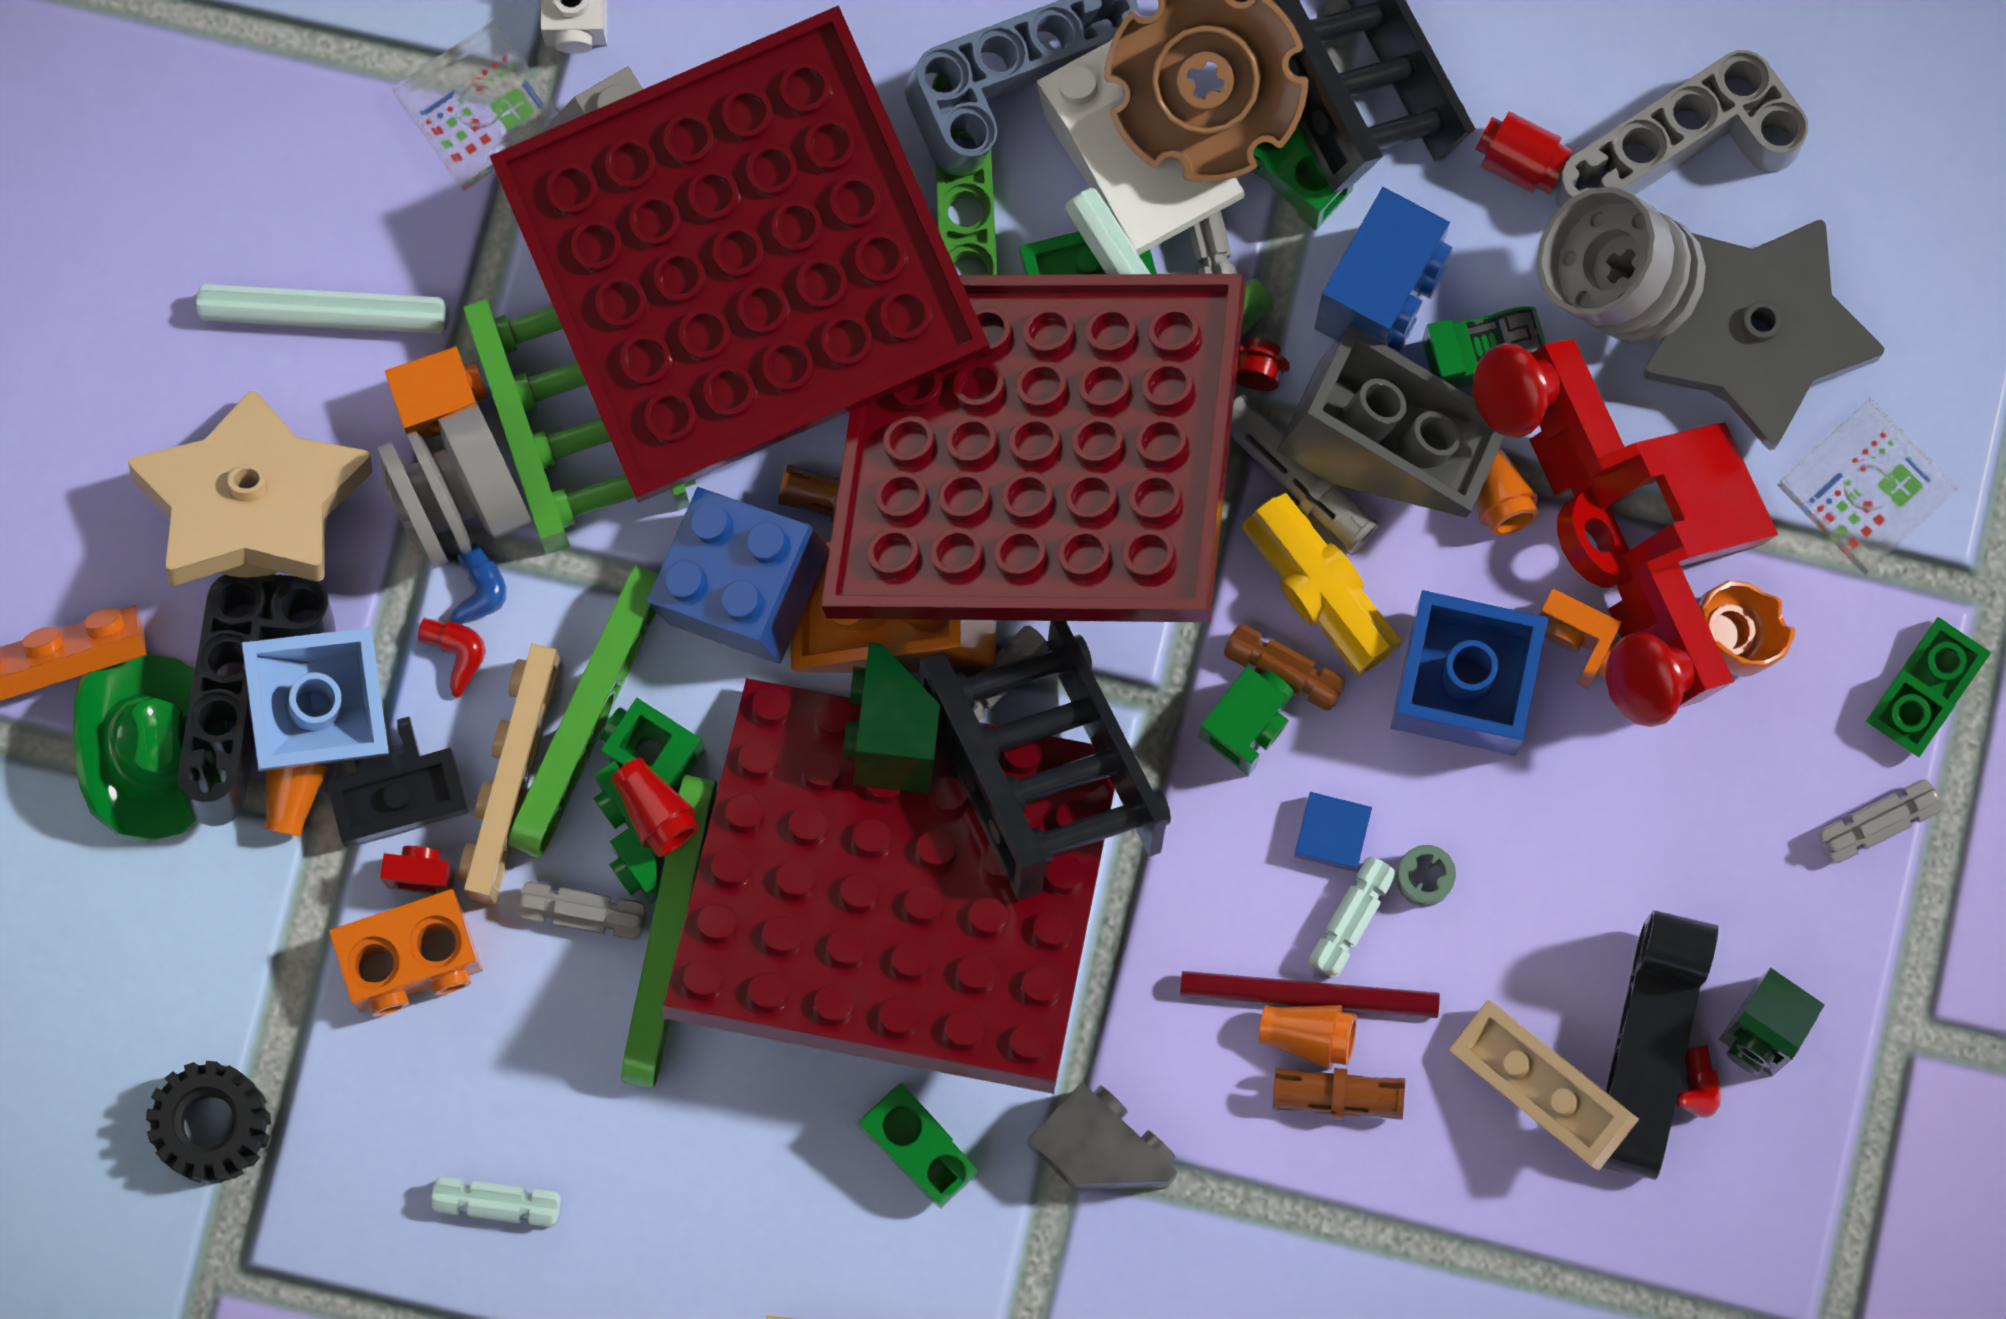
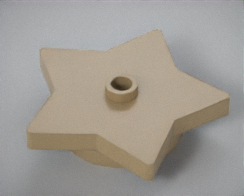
[128,391,373,586]

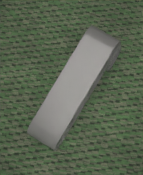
[1556,50,1809,209]

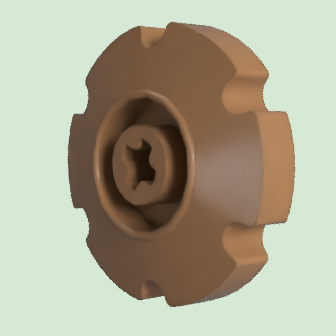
[1104,0,1308,182]

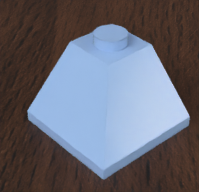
[242,627,389,771]

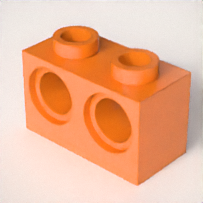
[329,888,483,1017]

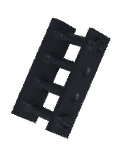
[1236,0,1475,192]
[918,621,1171,901]

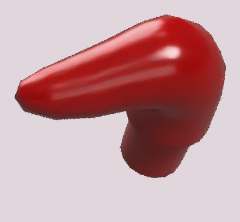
[418,618,486,698]
[1676,1045,1721,1118]

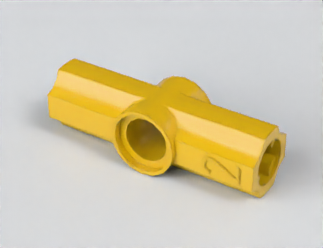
[1242,492,1402,677]

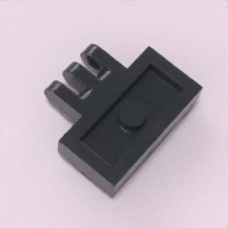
[326,716,469,847]

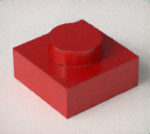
[380,846,455,895]

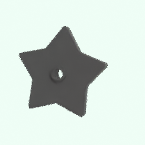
[1643,220,1884,450]

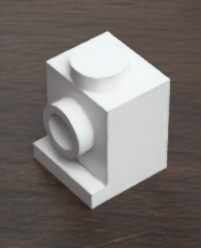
[541,0,607,54]

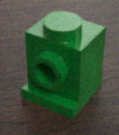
[1198,666,1294,776]
[600,697,705,792]

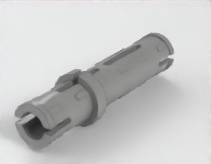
[1230,395,1380,553]

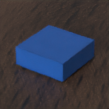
[1294,792,1372,872]

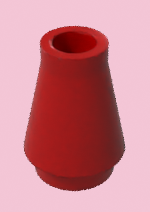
[611,757,700,857]

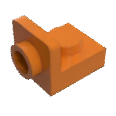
[1539,588,1622,689]

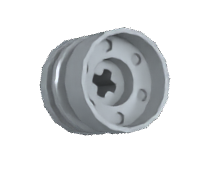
[1536,187,1706,344]
[377,402,532,569]

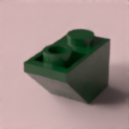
[843,642,940,794]
[1718,967,1825,1076]

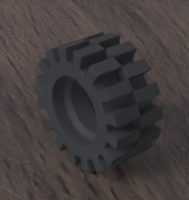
[146,1061,271,1184]

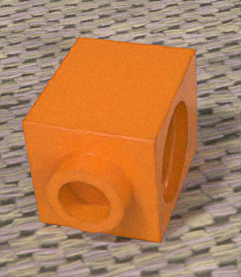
[384,346,488,440]

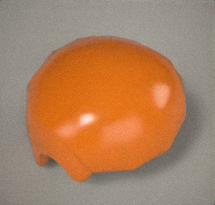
[1698,580,1796,677]

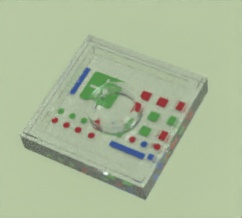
[392,20,560,191]
[1777,397,1959,576]

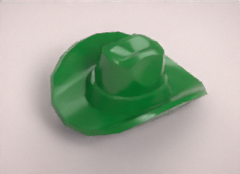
[73,654,229,842]

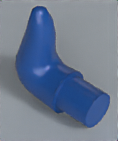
[448,543,507,624]

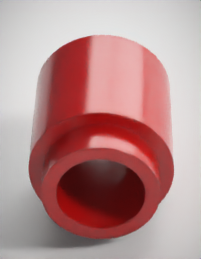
[1475,111,1573,195]

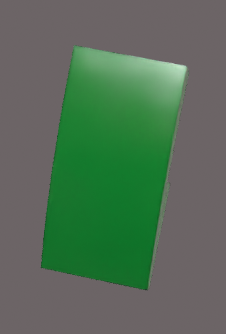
[1865,617,1992,758]
[593,760,661,904]

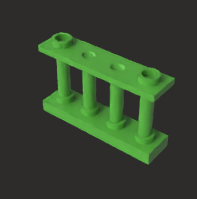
[463,299,696,555]

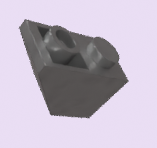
[1028,1082,1177,1191]

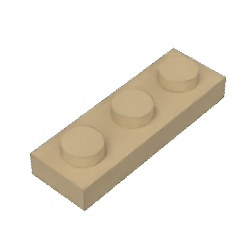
[1449,999,1639,1171]

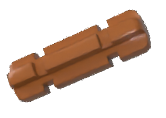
[1224,624,1346,710]

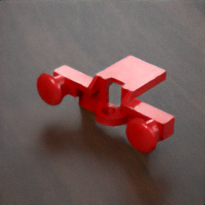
[1472,338,1779,727]

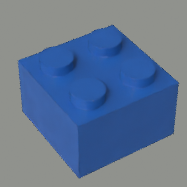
[1314,186,1453,352]
[646,486,830,664]
[1390,590,1548,756]

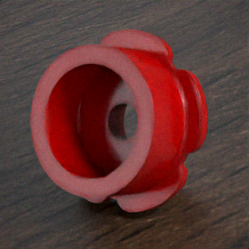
[1236,338,1290,391]

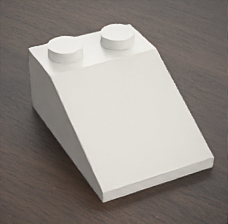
[1036,40,1245,255]

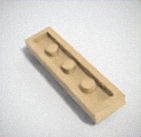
[458,643,562,906]

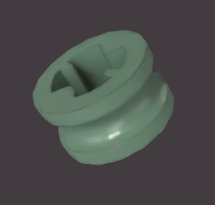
[1396,845,1456,907]

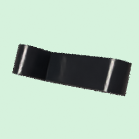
[178,574,336,826]
[1602,910,1719,1180]

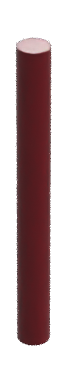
[1180,971,1440,1018]

